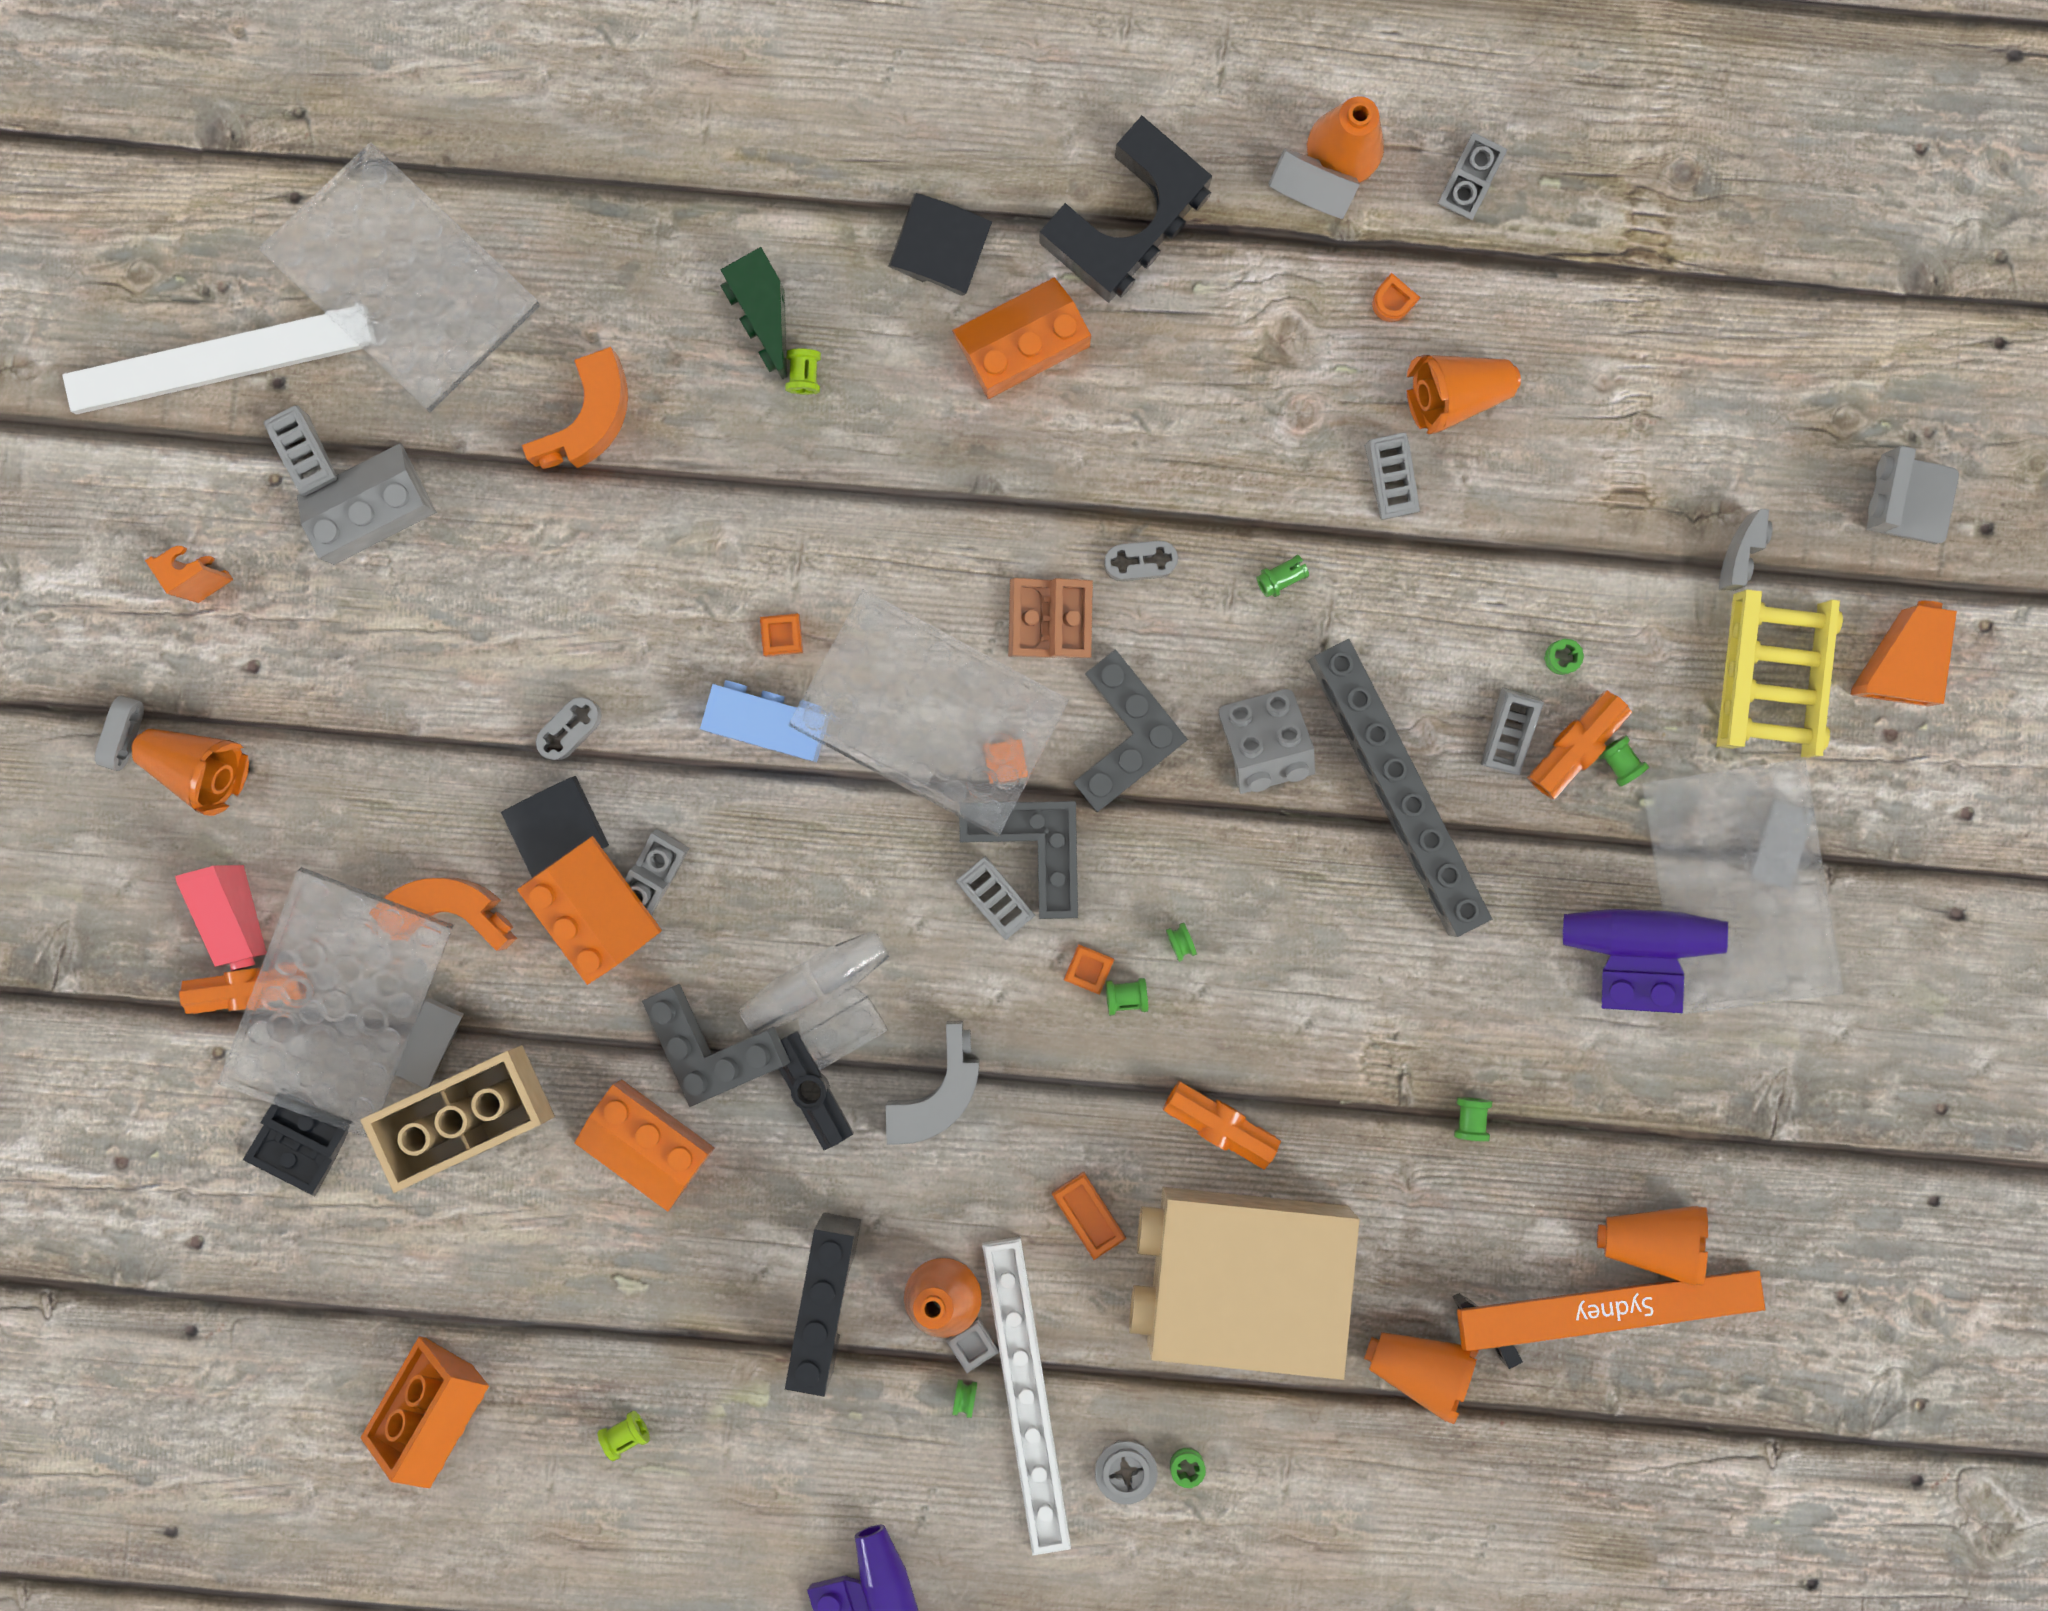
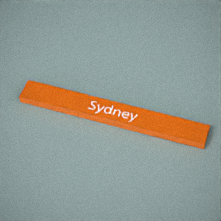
[1457,1269,1766,1351]

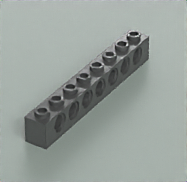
[1308,639,1493,937]

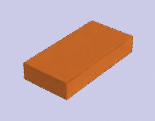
[1052,1172,1126,1260]

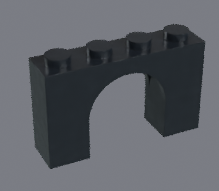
[1039,115,1212,303]
[784,1213,862,1397]

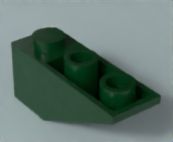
[720,247,787,380]

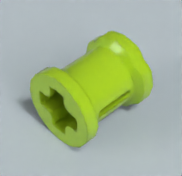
[785,348,821,395]
[597,1411,650,1462]

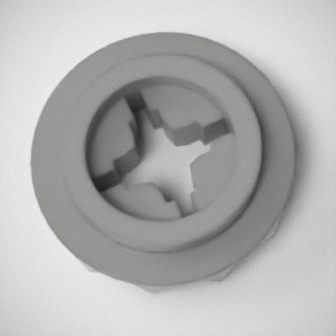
[1095,1440,1158,1504]

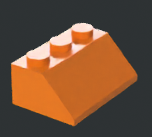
[952,277,1091,399]
[517,836,662,985]
[574,1079,715,1212]
[360,1336,489,1489]

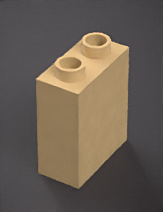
[1129,1187,1360,1380]

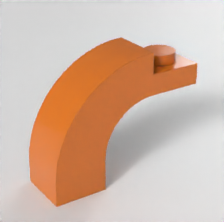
[522,347,628,469]
[369,877,517,951]

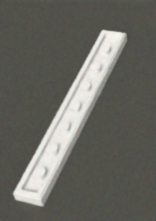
[62,305,376,415]
[982,1236,1071,1556]

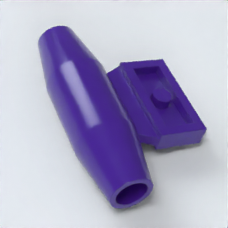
[1563,909,1728,1013]
[807,1524,919,1611]

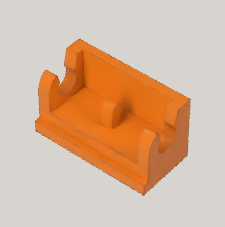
[145,546,233,603]

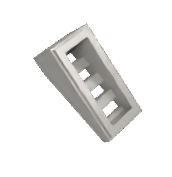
[264,406,338,497]
[1365,432,1420,520]
[1481,687,1544,776]
[956,856,1035,940]

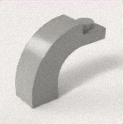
[886,1021,980,1145]

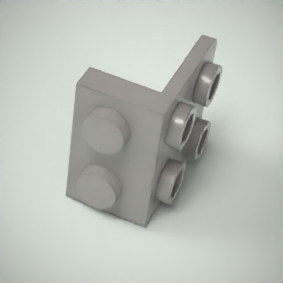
[1866,446,1959,544]
[1219,689,1315,794]

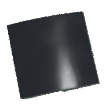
[888,193,992,296]
[501,776,609,877]
[243,1088,352,1197]

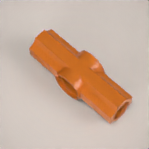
[1527,690,1632,800]
[179,965,309,1014]
[1163,1080,1281,1170]

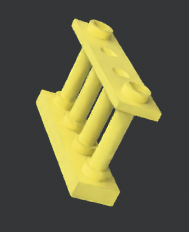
[1716,589,1843,758]

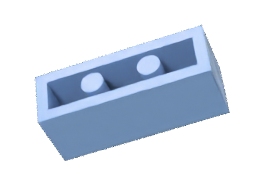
[700,680,829,763]

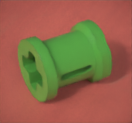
[1599,735,1649,787]
[1106,978,1148,1016]
[1454,1097,1493,1141]

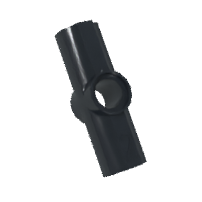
[779,1031,854,1150]

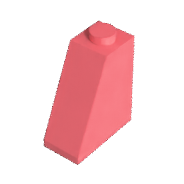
[175,865,267,971]

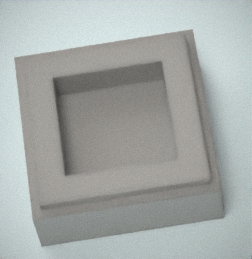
[946,1317,999,1373]

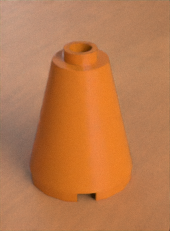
[1307,96,1384,183]
[1407,355,1521,434]
[131,728,249,816]
[1597,1206,1708,1286]
[904,1258,982,1338]
[1364,1332,1479,1424]

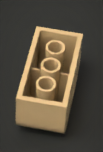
[360,1045,555,1193]

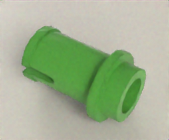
[1256,555,1309,597]

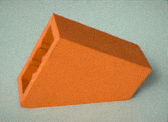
[1851,600,1957,707]

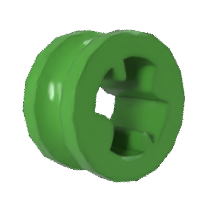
[1544,639,1584,675]
[1166,922,1197,962]
[952,1379,977,1418]
[1170,1448,1206,1488]

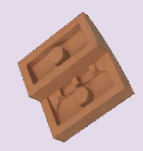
[1008,578,1093,658]

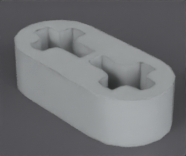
[1104,541,1178,581]
[95,695,144,771]
[536,697,602,761]

